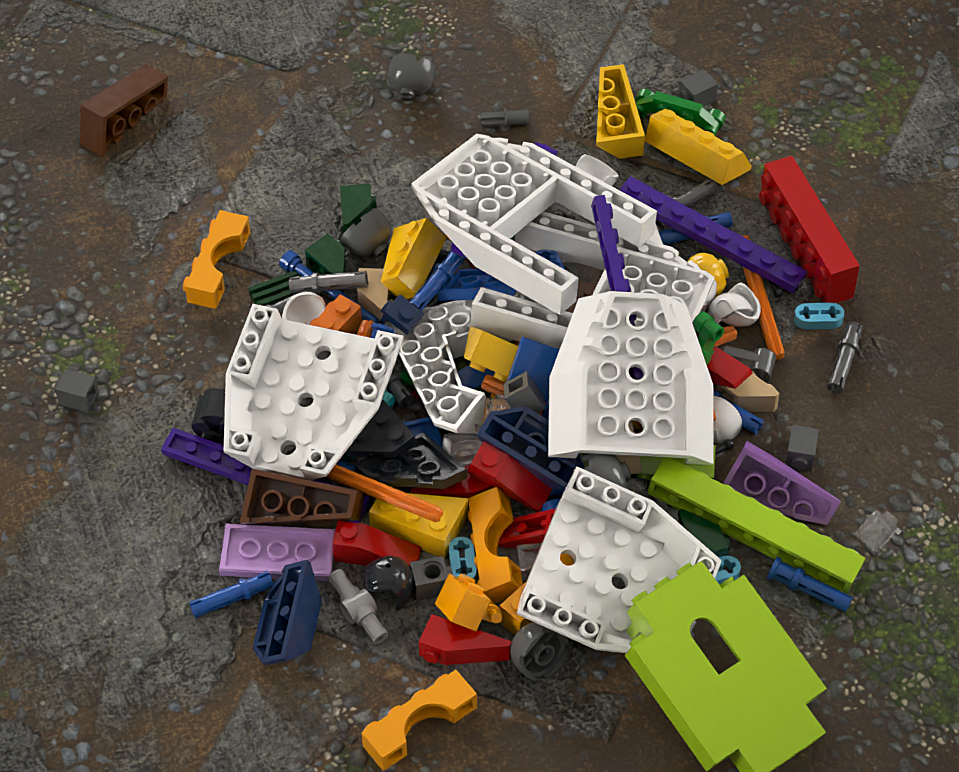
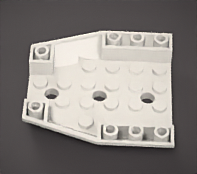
[548,291,713,465]
[224,304,404,481]
[517,467,722,653]

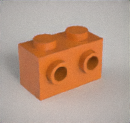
[309,294,362,334]

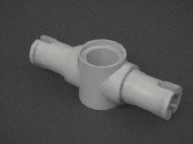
[328,569,388,645]

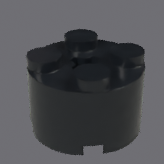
[192,388,225,444]

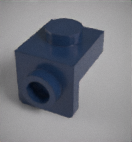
[379,295,424,335]

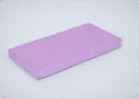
[219,524,336,581]

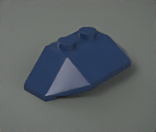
[476,406,585,491]
[253,560,322,665]

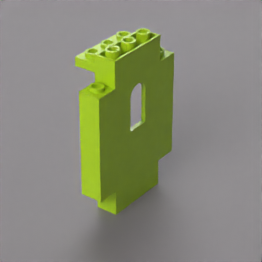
[624,560,827,772]

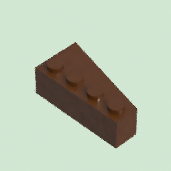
[80,64,168,157]
[239,469,365,525]

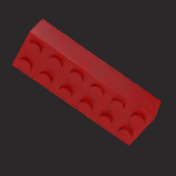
[759,156,860,303]

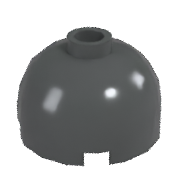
[388,54,437,99]
[340,209,392,257]
[582,453,631,489]
[510,622,568,681]

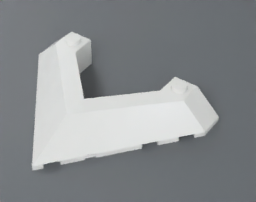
[385,291,540,434]

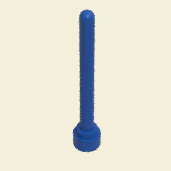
[279,250,379,323]

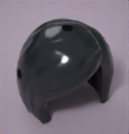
[363,555,415,611]

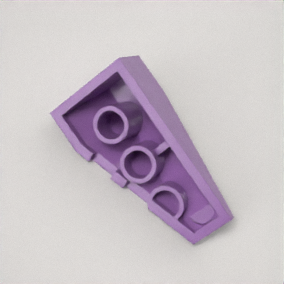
[723,441,841,525]

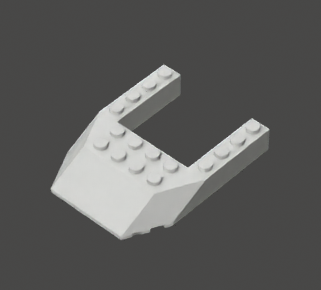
[411,134,657,315]
[470,211,715,349]

